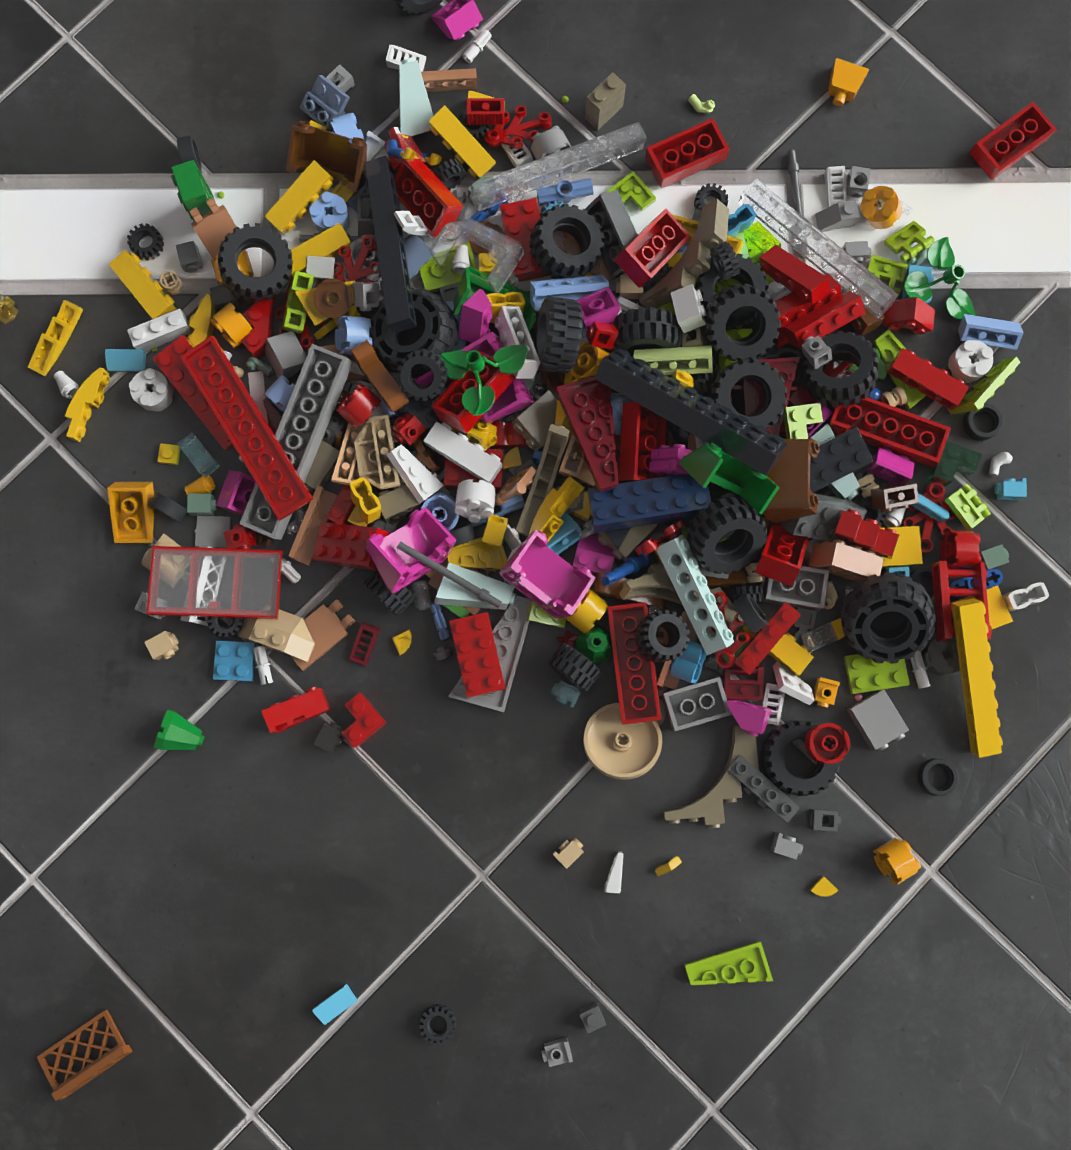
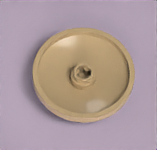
[583,703,662,780]

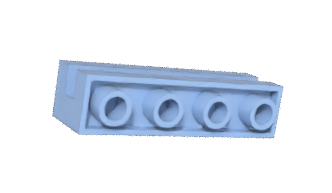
[530,275,609,311]

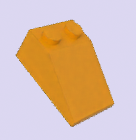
[107,482,155,543]

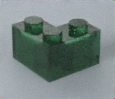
[927,441,982,487]

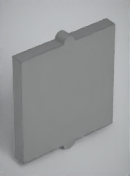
[194,515,231,548]

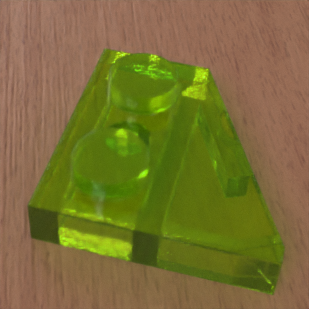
[743,221,781,264]

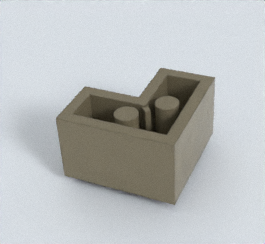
[377,482,422,524]

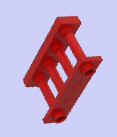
[931,561,992,642]

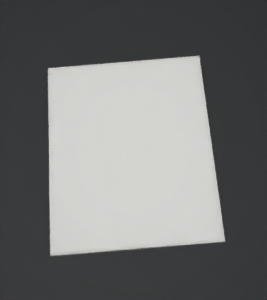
[306,256,335,279]

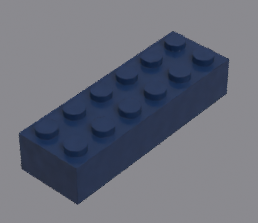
[588,474,711,533]

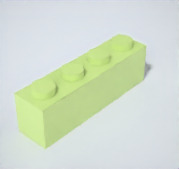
[634,345,713,375]

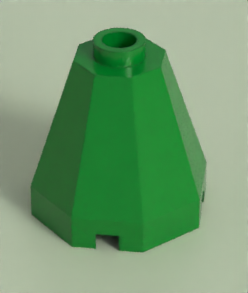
[575,624,613,665]
[153,709,205,750]

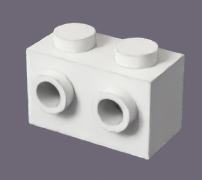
[671,284,707,333]

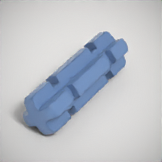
[430,603,450,640]

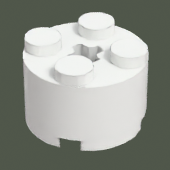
[948,340,993,383]
[129,368,174,412]
[455,479,496,523]

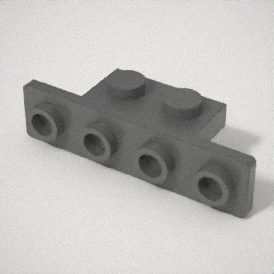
[728,755,800,822]

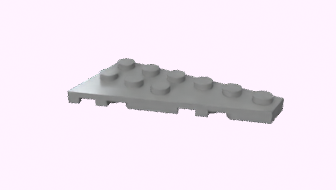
[448,596,532,712]

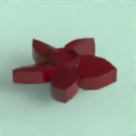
[557,630,579,648]

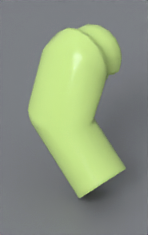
[688,94,715,114]

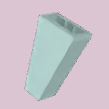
[399,58,433,136]
[811,424,860,501]
[434,563,516,610]

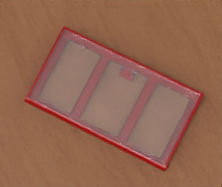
[146,546,283,619]

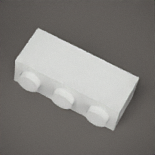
[127,309,193,352]

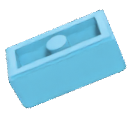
[105,349,146,372]
[909,493,949,523]
[312,984,358,1025]

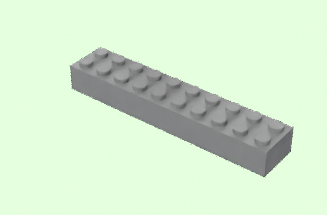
[240,344,353,540]

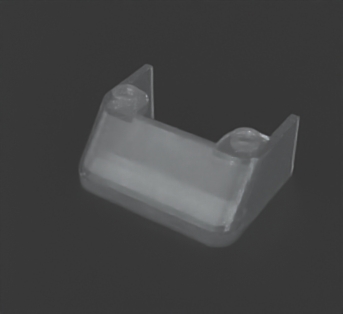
[429,218,524,293]

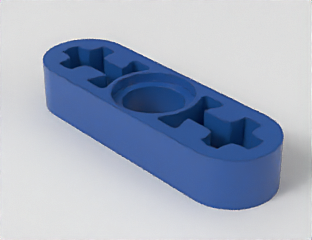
[949,569,1003,599]

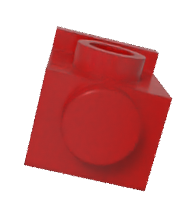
[586,321,619,350]

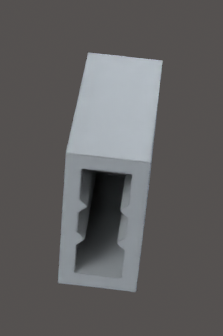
[846,689,909,751]

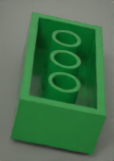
[171,160,216,222]

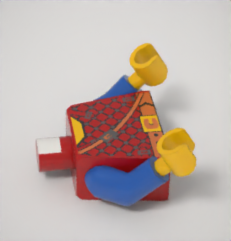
[384,127,442,170]

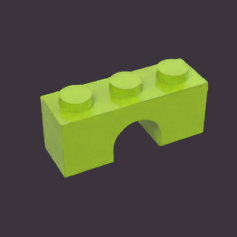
[281,270,314,334]

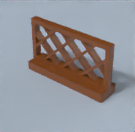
[37,1010,133,1101]

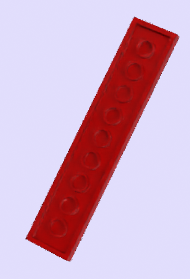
[181,335,313,520]

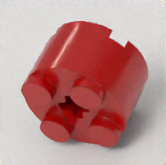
[337,383,381,429]
[940,530,981,569]
[805,723,850,764]

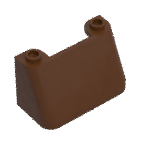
[286,121,367,192]
[762,438,820,523]

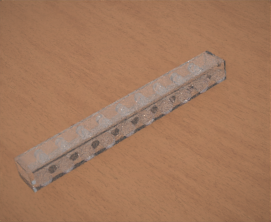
[470,122,647,211]
[738,179,898,318]

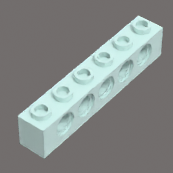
[656,535,734,655]

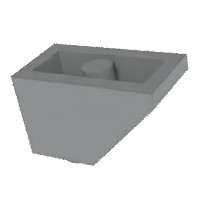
[815,200,860,232]

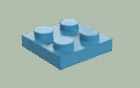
[213,641,256,682]

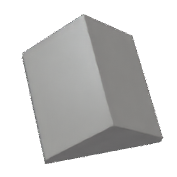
[265,331,307,380]

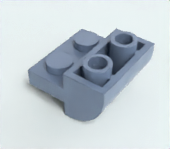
[299,75,350,129]
[404,234,434,279]

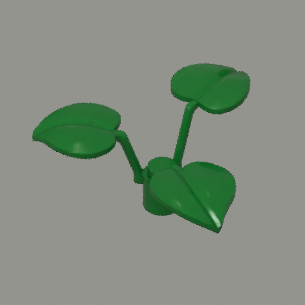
[903,237,975,320]
[440,345,528,416]

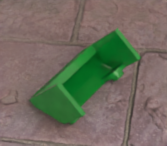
[453,267,536,331]
[679,443,780,515]

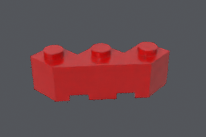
[241,277,275,359]
[835,509,899,559]

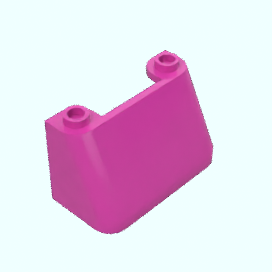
[461,332,534,423]
[366,507,457,593]
[499,530,596,619]

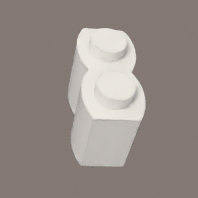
[1002,582,1049,612]

